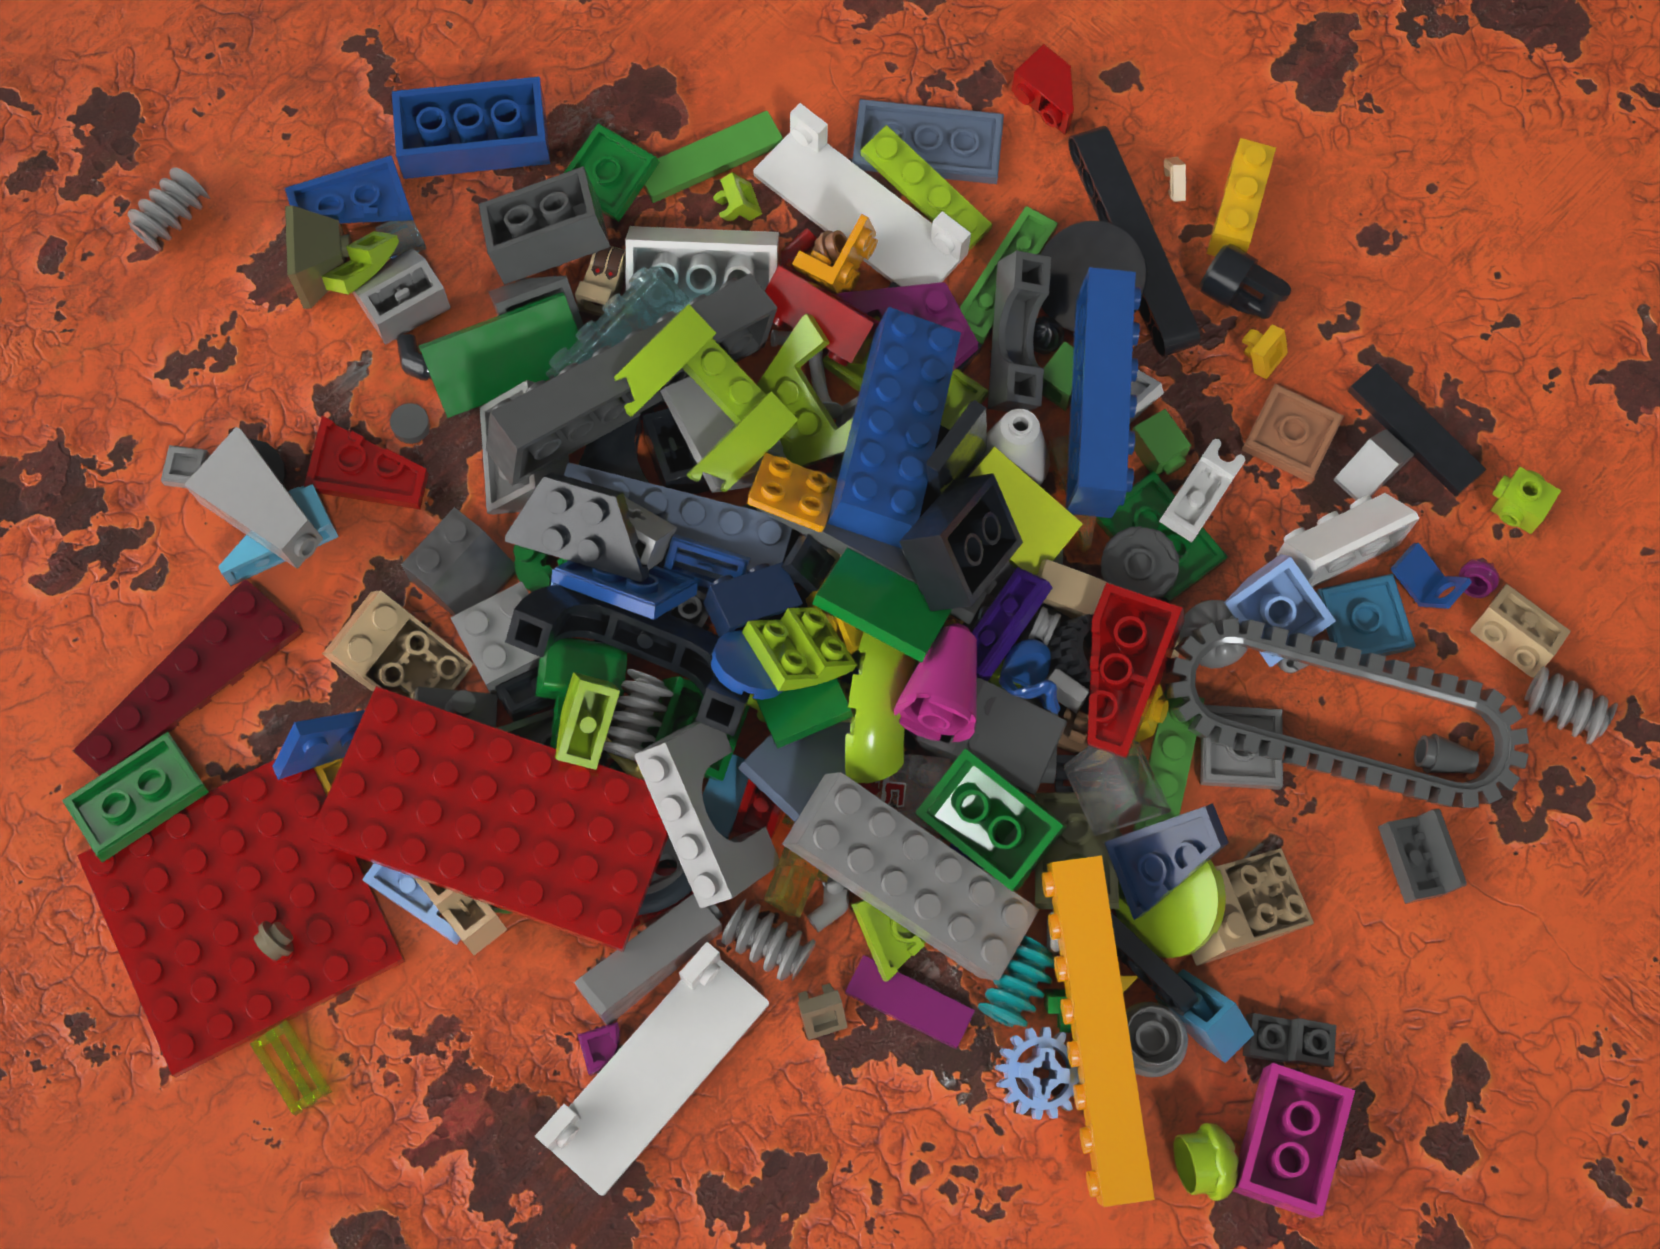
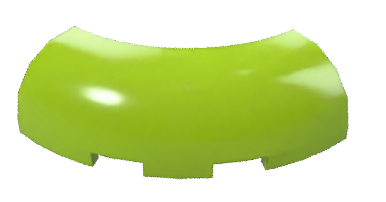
[845,632,917,783]

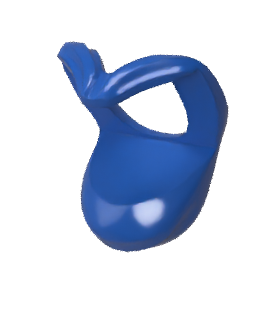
[999,639,1060,714]

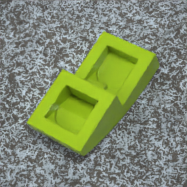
[321,231,399,295]

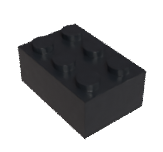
[899,473,1023,611]

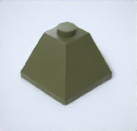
[285,205,352,309]

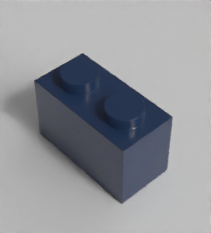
[703,562,803,638]

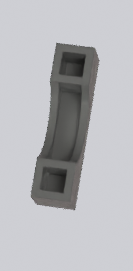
[987,251,1051,412]

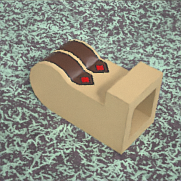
[575,246,626,317]

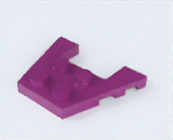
[834,282,978,372]

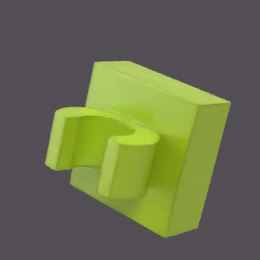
[713,172,762,221]

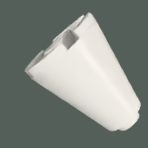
[974,409,1050,486]

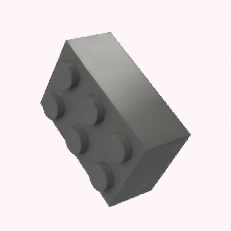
[478,166,610,285]

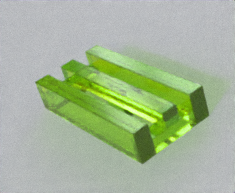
[250,1020,332,1116]

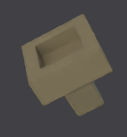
[798,983,848,1040]

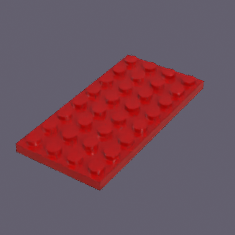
[309,686,669,952]

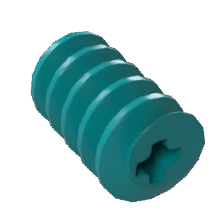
[978,936,1055,1027]

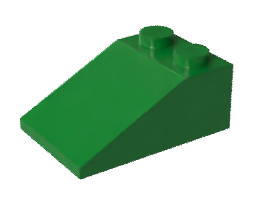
[915,748,1068,892]

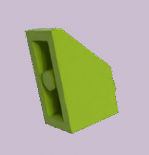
[555,672,620,770]

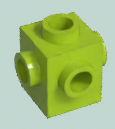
[1490,467,1561,534]

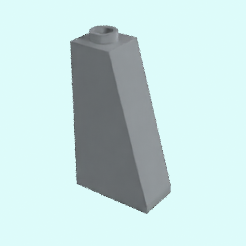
[184,427,323,569]
[574,893,723,1025]

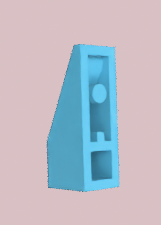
[218,484,339,586]

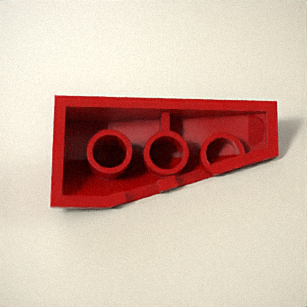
[1087,583,1185,759]

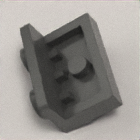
[1378,809,1467,904]

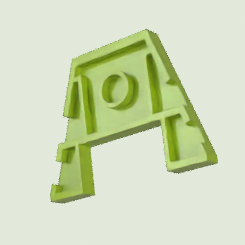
[757,314,853,467]

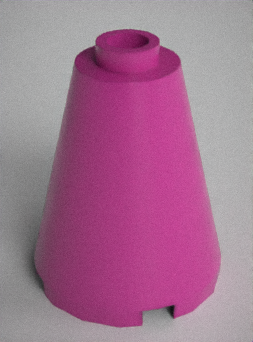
[894,624,977,742]

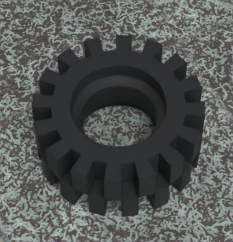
[1050,614,1094,689]

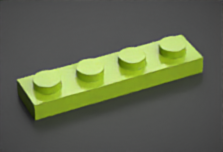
[861,125,992,252]

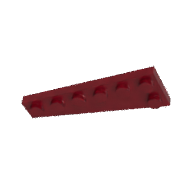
[73,579,304,776]

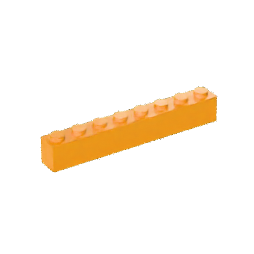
[1042,855,1155,1207]

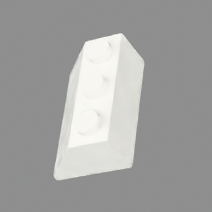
[1277,493,1420,587]

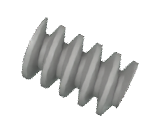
[127,168,210,252]
[1524,666,1618,745]
[603,669,673,760]
[721,899,816,981]

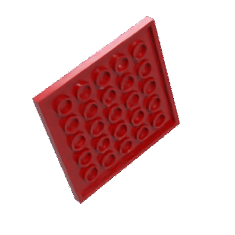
[77,759,406,1077]

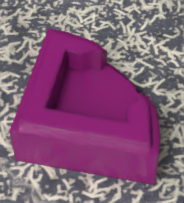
[577,1022,620,1076]

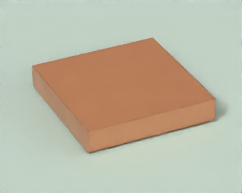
[1242,384,1344,483]

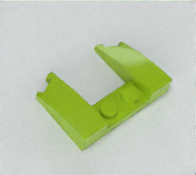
[614,304,798,492]

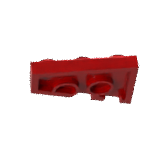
[304,416,429,510]

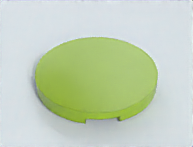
[1114,859,1226,958]

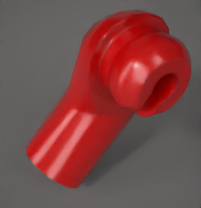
[780,228,817,271]

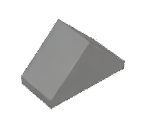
[1333,429,1414,501]

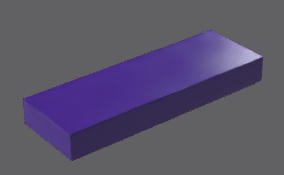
[971,567,1053,682]

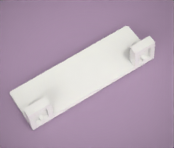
[753,103,971,287]
[535,942,769,1196]

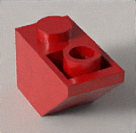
[1011,44,1074,134]

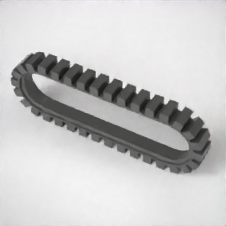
[1165,618,1529,808]

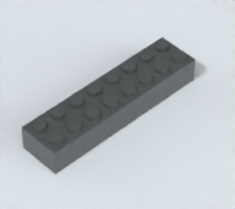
[486,273,777,486]

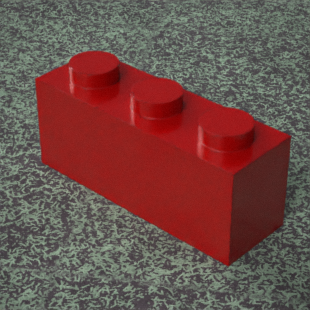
[765,265,880,366]

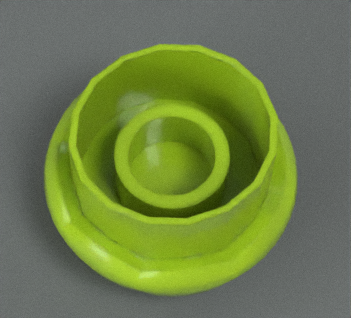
[1173,1123,1239,1201]

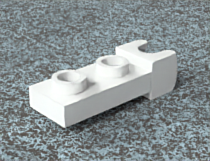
[1159,439,1245,543]

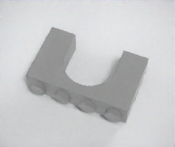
[634,722,781,908]

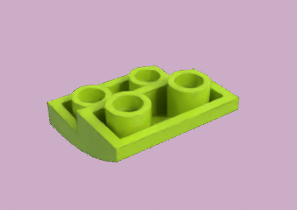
[742,607,857,691]

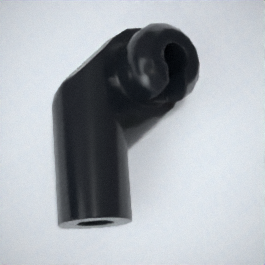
[397,334,432,381]

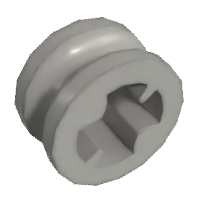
[1028,607,1061,646]

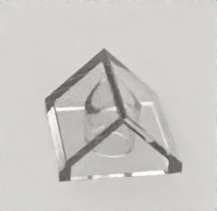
[1064,741,1171,836]

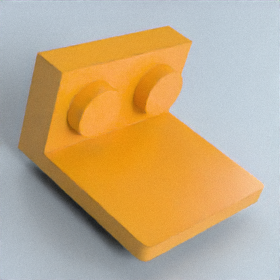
[792,214,878,293]
[747,452,838,532]

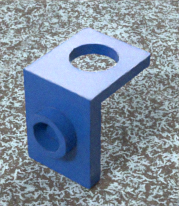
[1391,543,1472,609]

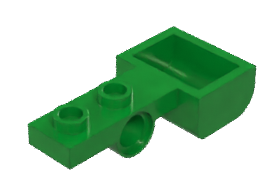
[536,637,627,749]

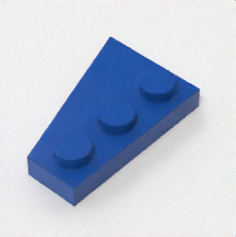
[285,155,414,223]
[272,710,365,780]

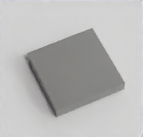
[1200,705,1283,790]

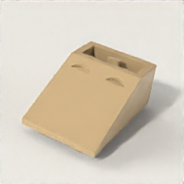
[322,590,473,700]
[1192,848,1314,966]

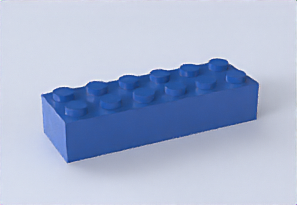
[1066,267,1141,518]
[827,307,961,549]

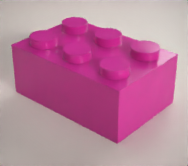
[1232,1063,1355,1219]

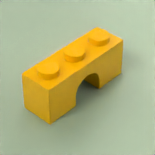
[1206,138,1276,256]

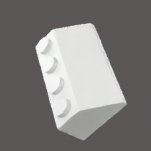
[625,226,779,313]

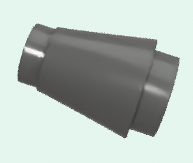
[1414,734,1479,774]

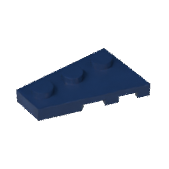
[1104,803,1229,920]

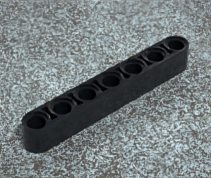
[1068,126,1200,357]

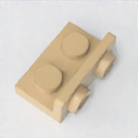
[1470,584,1571,678]

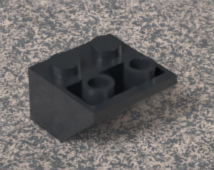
[642,408,710,494]

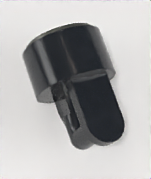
[1199,243,1291,319]

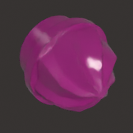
[1459,558,1499,598]

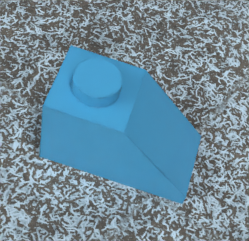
[1154,969,1254,1063]

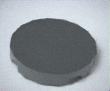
[1101,526,1179,600]

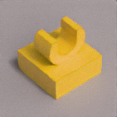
[1242,324,1288,379]

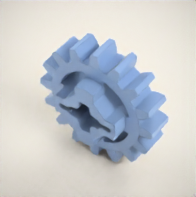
[995,1027,1079,1120]

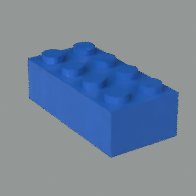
[392,77,550,179]

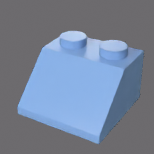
[1224,554,1336,667]

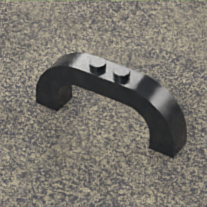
[505,585,751,736]

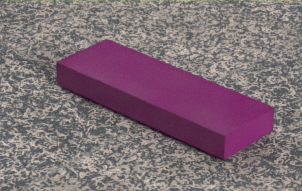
[845,955,975,1049]

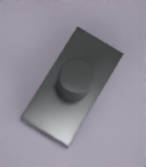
[415,686,498,728]

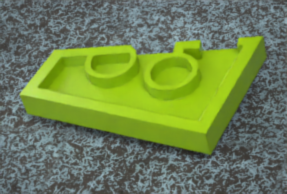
[851,856,964,981]

